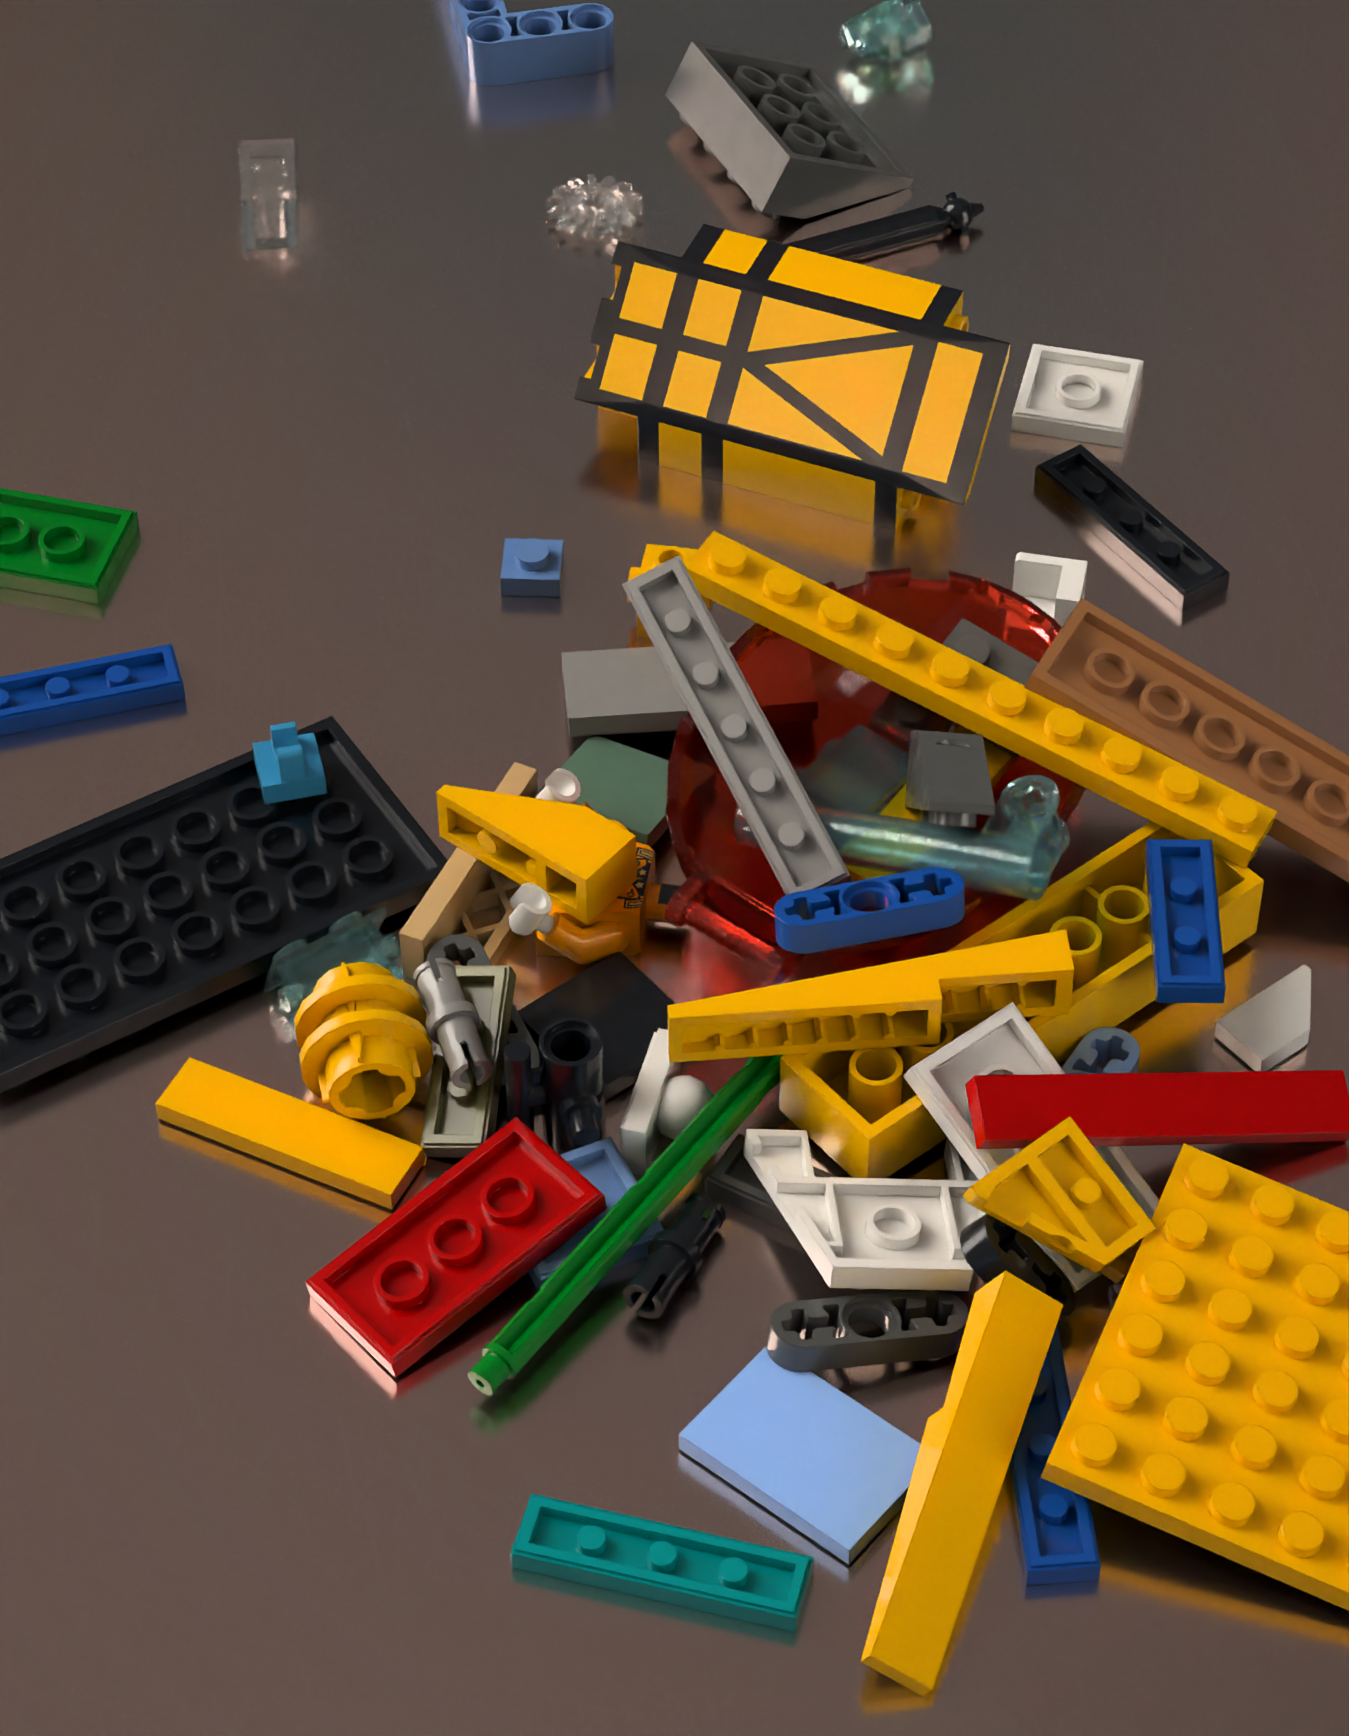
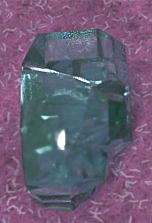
[838,0,932,63]

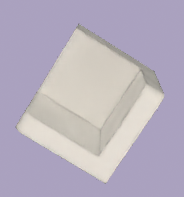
[1005,552,1088,642]

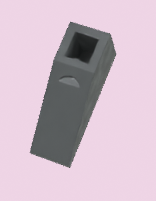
[905,730,995,827]

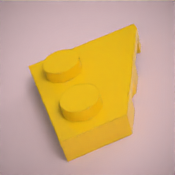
[962,1116,1156,1273]

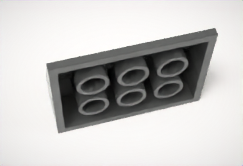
[665,41,914,219]

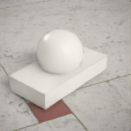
[620,1028,714,1176]

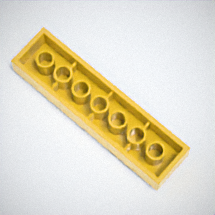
[779,821,1264,1178]

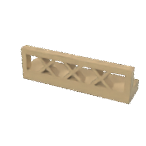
[399,762,538,980]

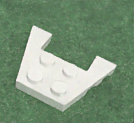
[743,1129,986,1291]

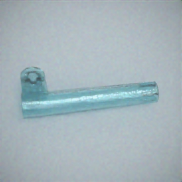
[734,775,1070,901]

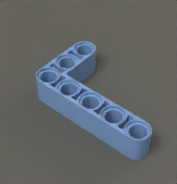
[446,0,614,86]

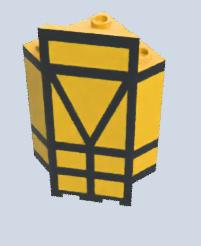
[574,224,1010,531]

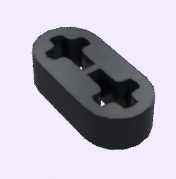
[960,1213,1076,1322]

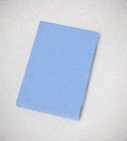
[679,1346,920,1565]

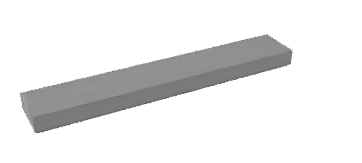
[622,555,853,895]

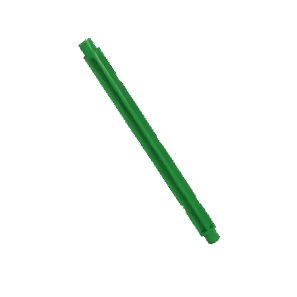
[468,1055,784,1395]

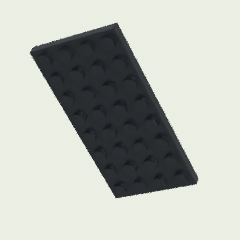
[0,716,448,1093]

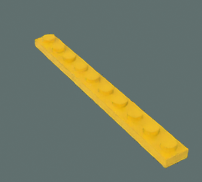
[685,530,1277,869]

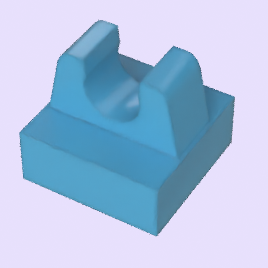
[252,721,327,804]

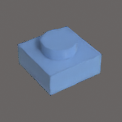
[500,538,564,597]

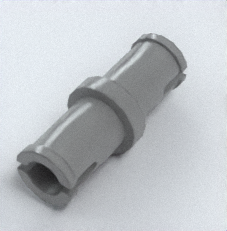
[413,958,494,1089]

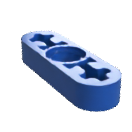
[774,867,965,954]

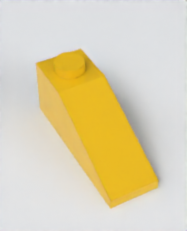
[436,785,637,925]

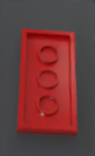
[305,1117,607,1378]

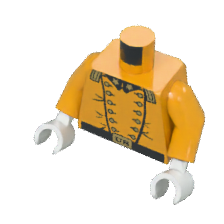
[509,768,689,965]

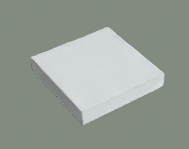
[1011,344,1144,448]

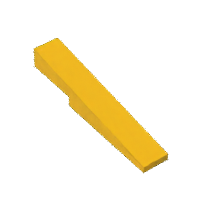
[667,929,1074,1063]
[860,1270,1063,1696]

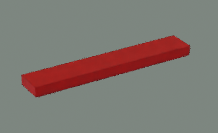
[965,1070,1349,1149]

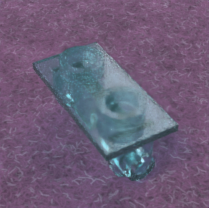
[264,907,401,1013]

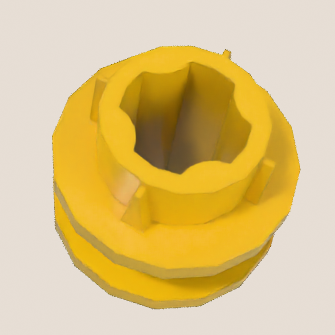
[294,962,434,1120]

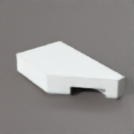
[1214,964,1311,1071]

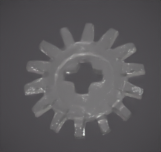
[546,174,643,239]

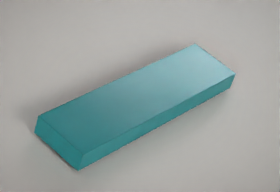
[510,1494,814,1633]

